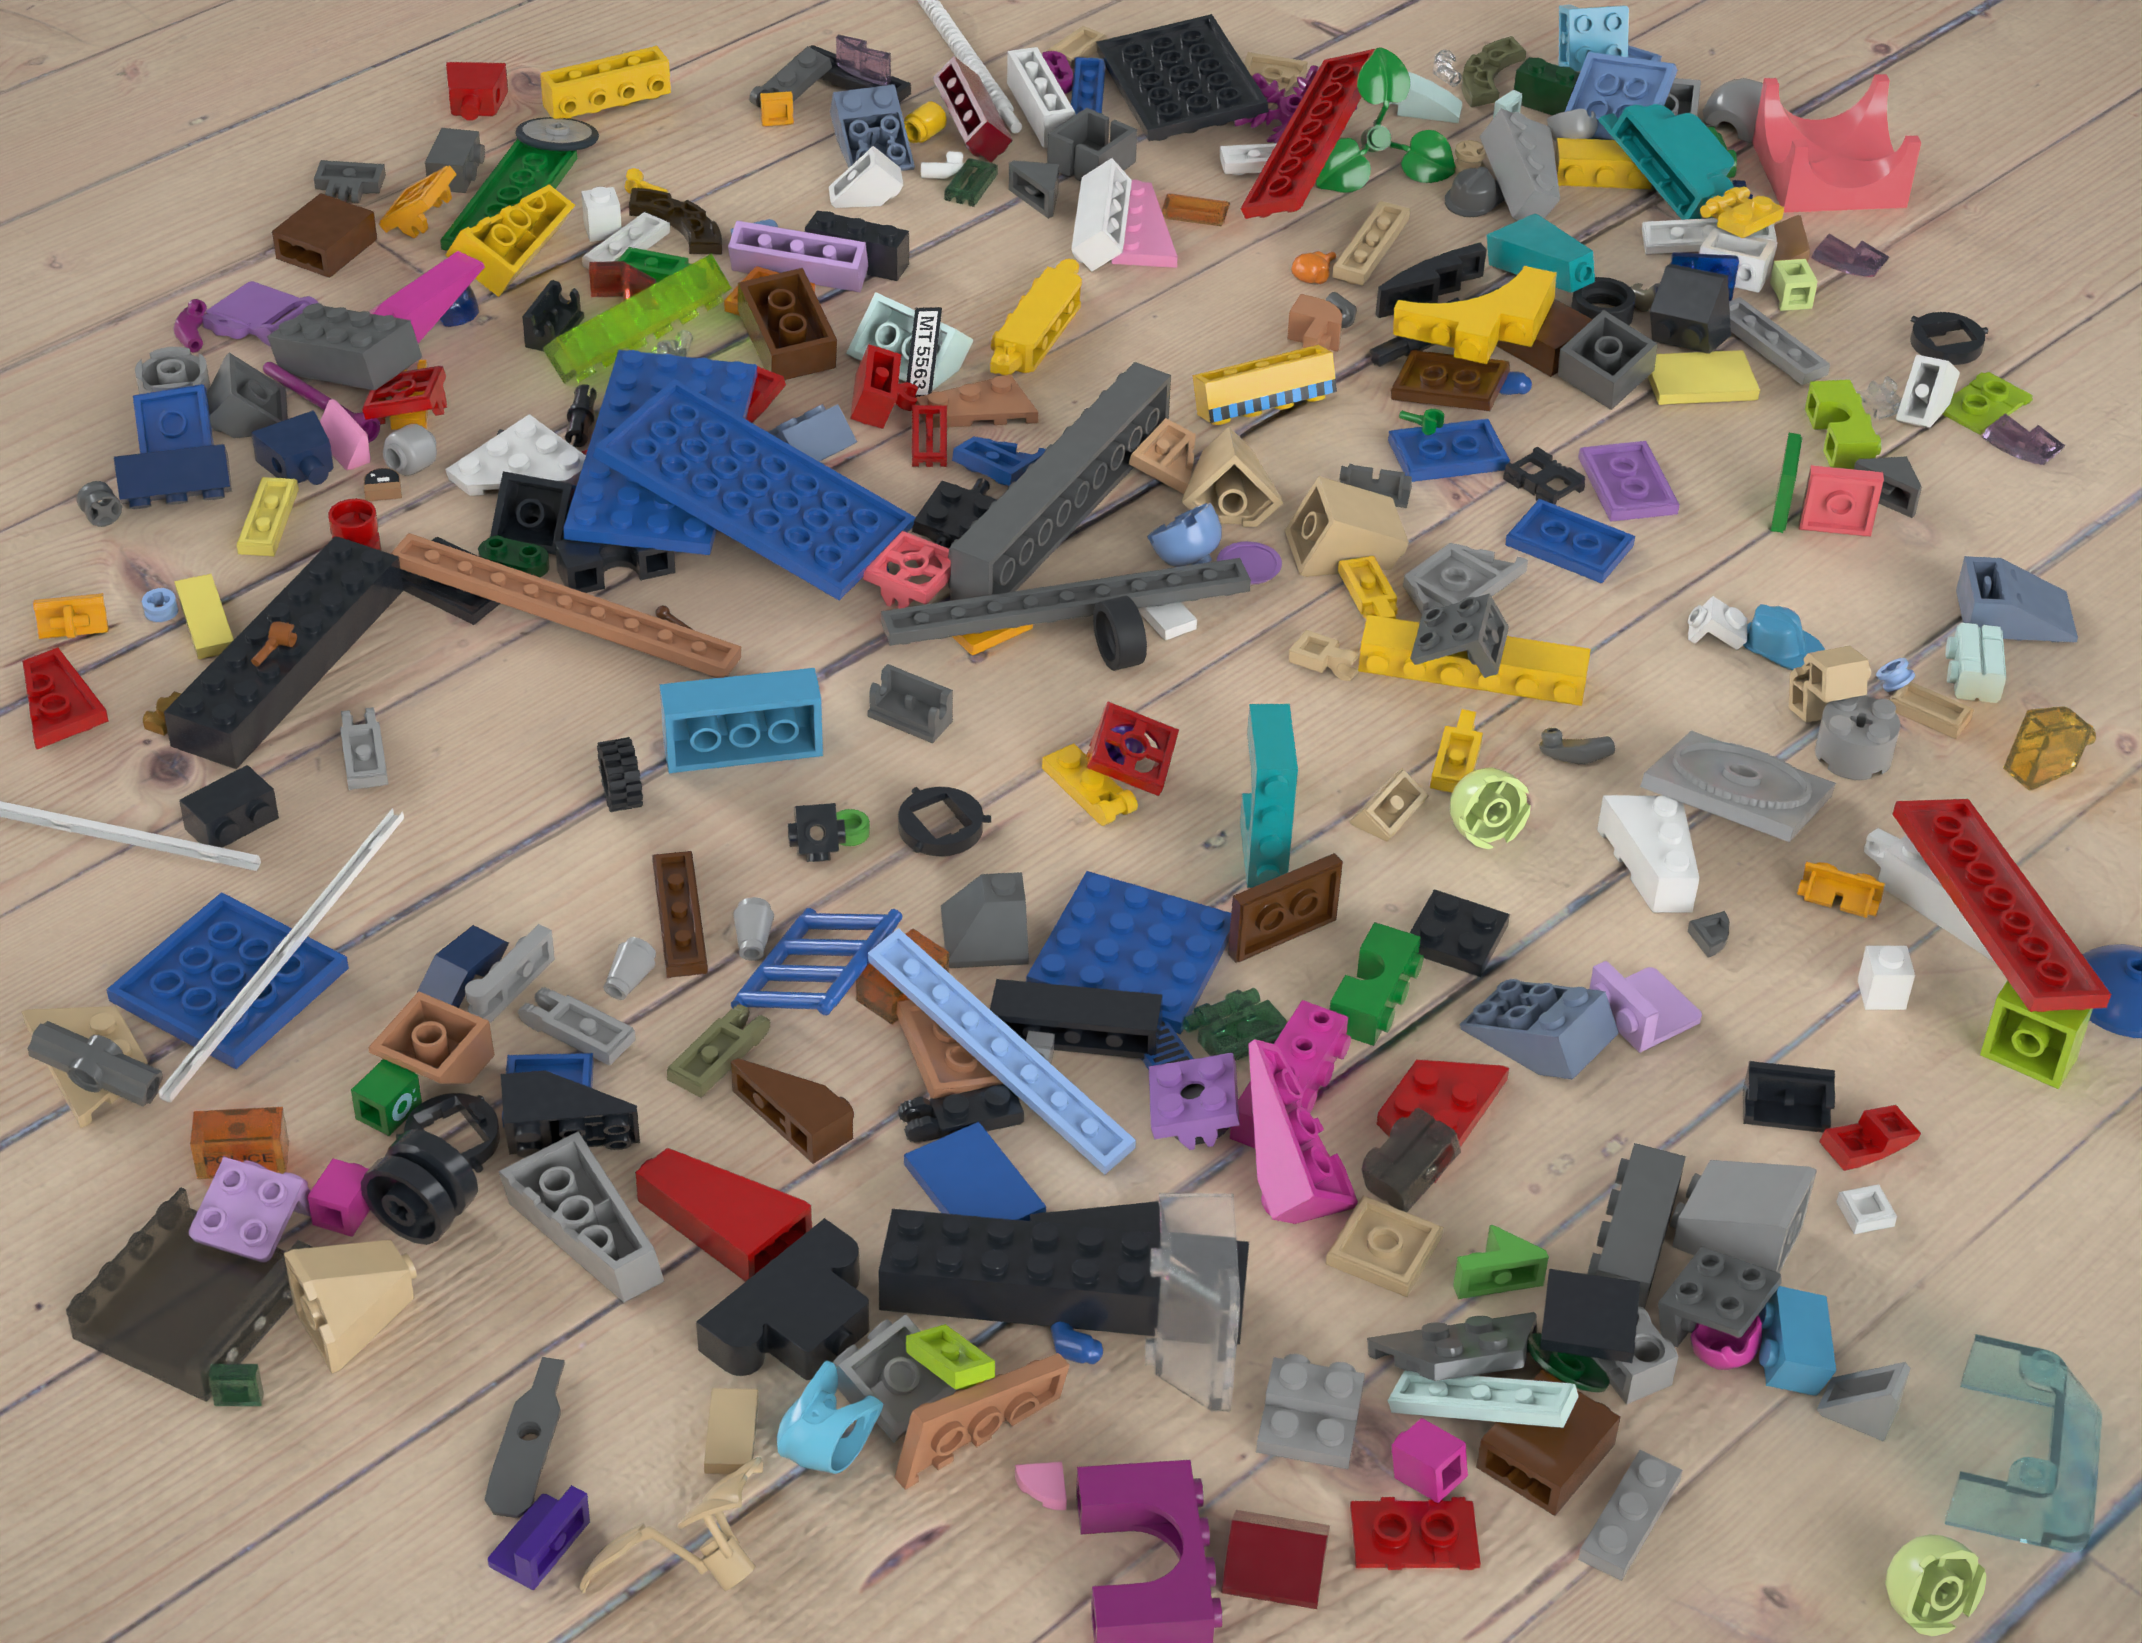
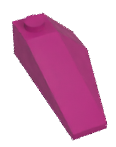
[369,251,485,343]
[1248,1039,1358,1224]

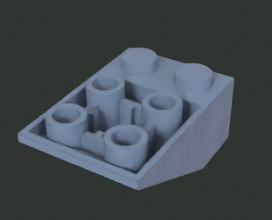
[830,85,915,171]
[1956,556,2078,642]
[1459,979,1619,1080]

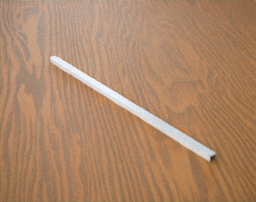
[0,801,261,871]
[158,808,404,1102]

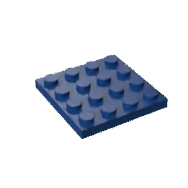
[1026,871,1231,1034]
[106,892,349,1069]

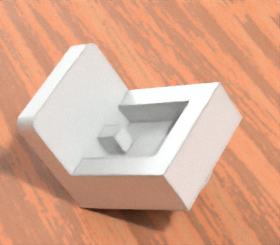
[1688,596,1747,650]

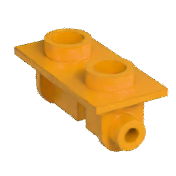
[1797,861,1885,918]

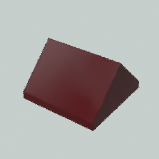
[1221,1510,1330,1609]

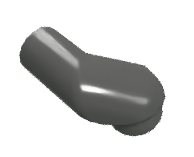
[1326,292,1357,328]

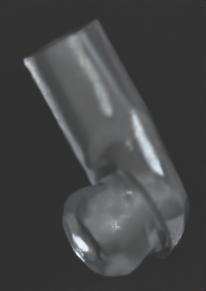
[1433,50,1462,87]
[650,330,693,357]

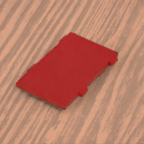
[1350,1497,1481,1570]

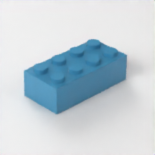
[659,668,823,773]

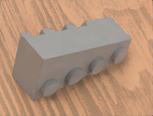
[1480,108,1560,220]
[498,1132,664,1302]

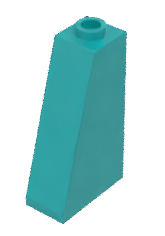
[1486,214,1595,293]

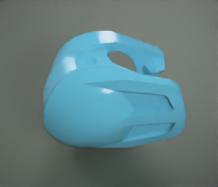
[777,1360,884,1474]

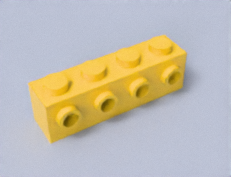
[540,46,671,119]

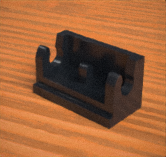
[522,280,585,354]
[1743,1061,1835,1133]

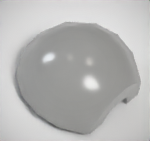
[1703,78,1763,143]

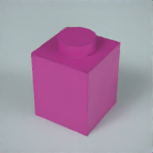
[307,1158,370,1237]
[1391,1418,1468,1503]

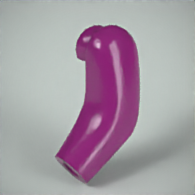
[173,299,207,353]

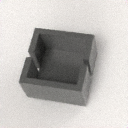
[1047,108,1137,181]

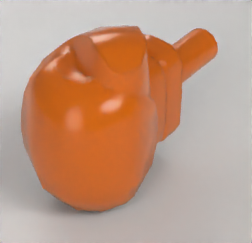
[1291,251,1336,284]

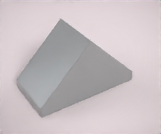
[1817,1362,1910,1441]

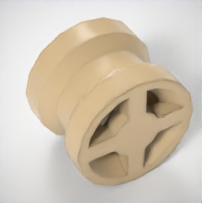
[1455,140,1487,175]

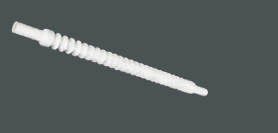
[917,0,1022,133]

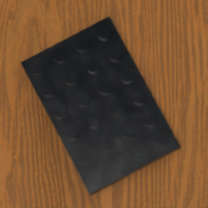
[1096,14,1269,141]

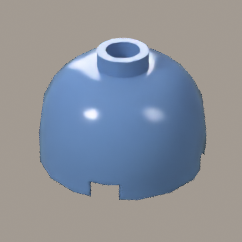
[1147,503,1222,567]

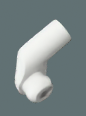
[921,151,965,179]

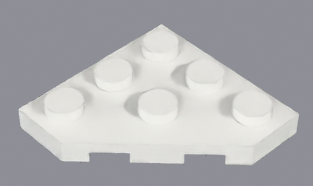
[445,414,586,496]

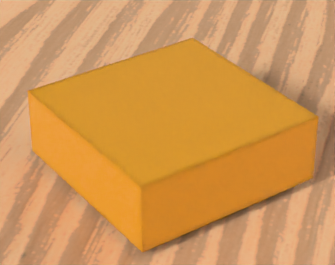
[760,91,794,126]

